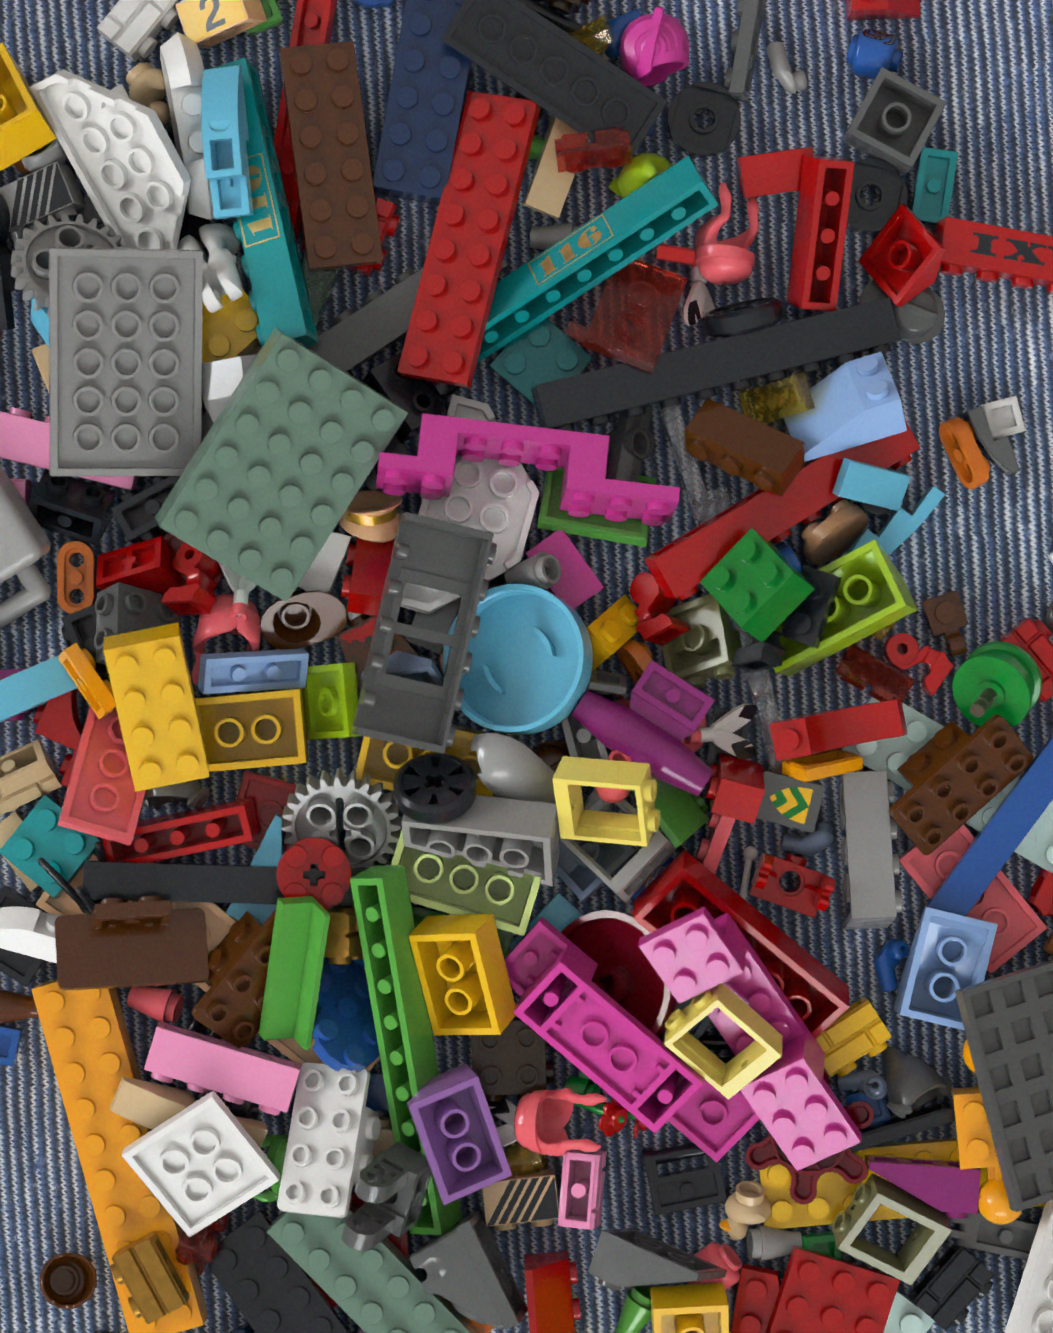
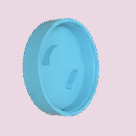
[443,584,593,735]

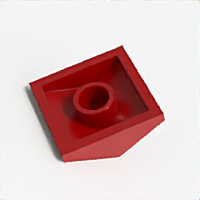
[858,204,946,307]

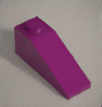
[864,1155,981,1219]

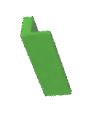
[259,896,330,1050]

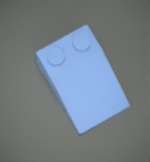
[781,352,907,462]
[894,906,998,1031]

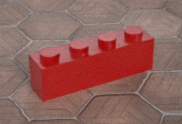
[786,155,855,311]
[102,797,260,862]

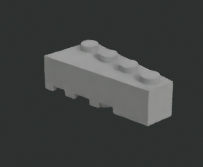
[839,771,902,930]
[401,795,560,887]

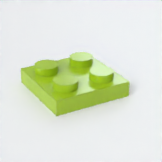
[303,662,361,740]

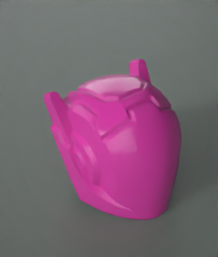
[619,7,689,88]

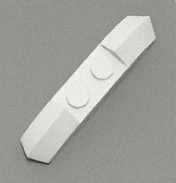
[160,32,214,220]
[0,906,63,963]

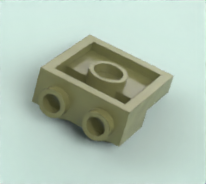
[662,594,742,690]

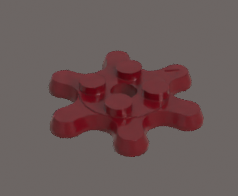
[745,1070,874,1205]

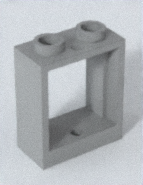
[559,789,677,903]

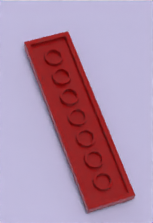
[397,91,541,388]

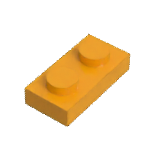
[58,643,116,720]

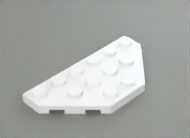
[29,69,191,250]
[400,394,540,615]

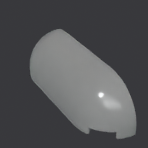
[471,733,560,832]

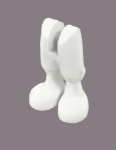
[177,223,243,313]

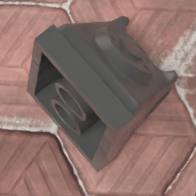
[410,1209,528,1330]

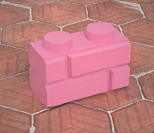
[558,1149,607,1230]

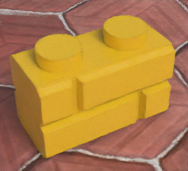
[815,997,892,1077]

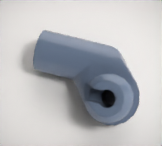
[780,822,834,857]
[837,1069,888,1100]

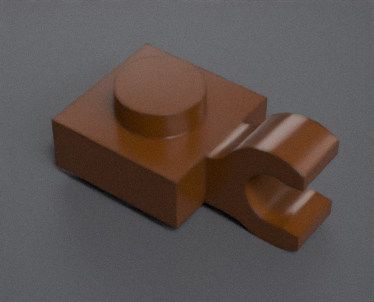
[920,590,969,658]

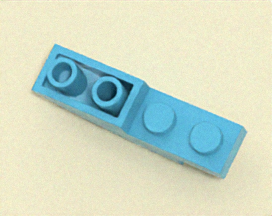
[201,65,254,219]

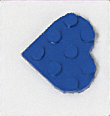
[312,957,379,1073]

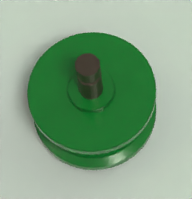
[952,641,1042,728]

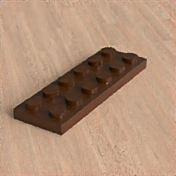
[279,41,383,271]

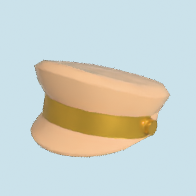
[339,490,402,543]

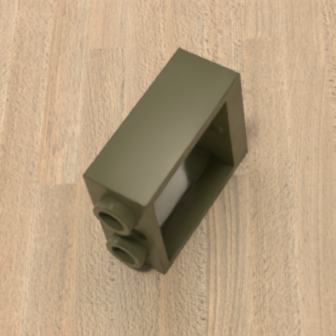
[832,1173,952,1286]

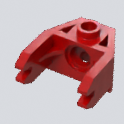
[749,852,836,918]

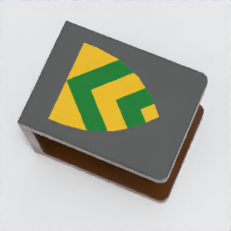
[756,770,826,833]

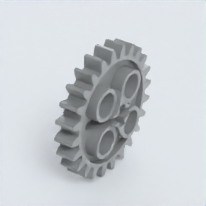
[11,213,129,318]
[281,768,402,868]

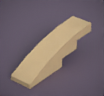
[522,115,587,219]
[110,1076,268,1148]

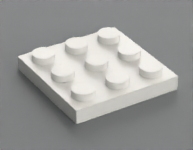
[122,1090,280,1237]

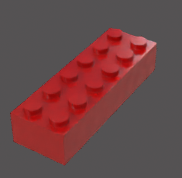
[633,850,849,1039]

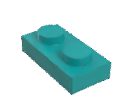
[911,147,958,226]

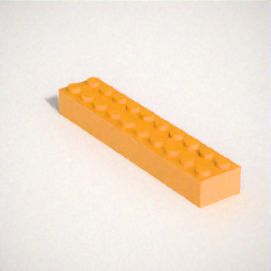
[31,979,208,1333]

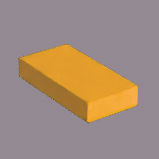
[782,748,863,782]

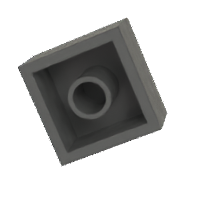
[842,67,947,175]

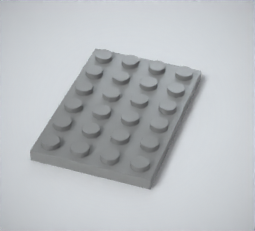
[49,247,203,476]

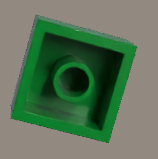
[700,528,815,643]

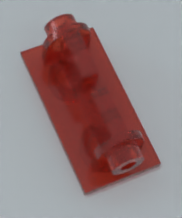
[554,127,632,173]
[835,644,916,703]
[175,1213,229,1275]

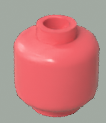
[688,1242,742,1290]

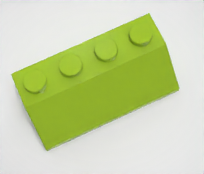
[774,539,918,677]

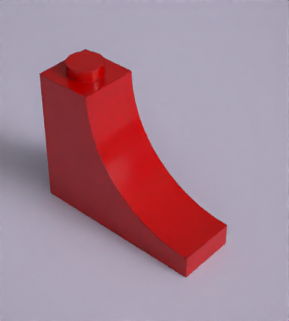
[770,698,908,761]

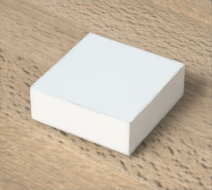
[979,396,1025,439]

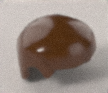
[39,1253,97,1309]

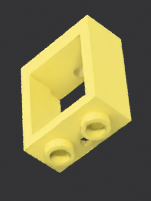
[552,756,661,847]
[664,983,783,1100]

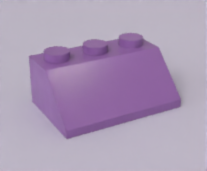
[407,1063,512,1205]

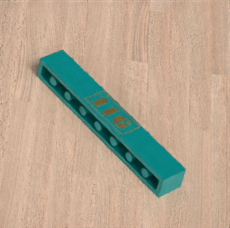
[211,57,319,347]
[477,156,719,363]

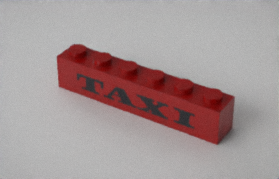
[934,217,1053,294]

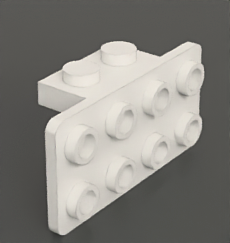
[277,1063,381,1218]

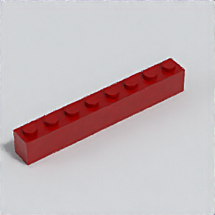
[644,420,920,600]

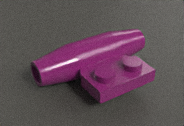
[572,660,715,796]

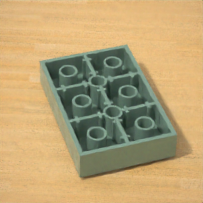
[155,327,408,602]

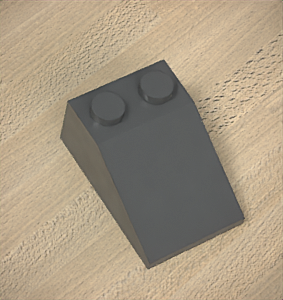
[588,1228,727,1290]

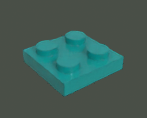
[490,318,593,406]
[0,794,103,898]

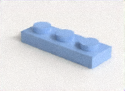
[198,648,309,694]

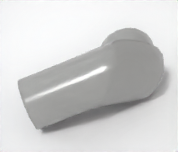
[766,42,807,94]

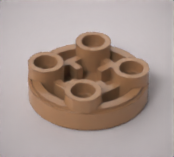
[801,499,868,566]

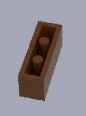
[685,398,805,496]

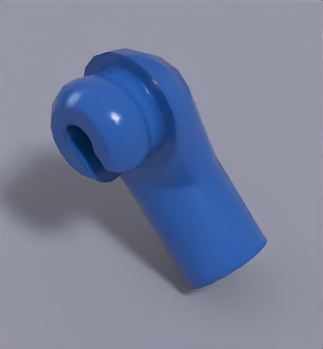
[600,8,641,59]
[874,938,909,992]

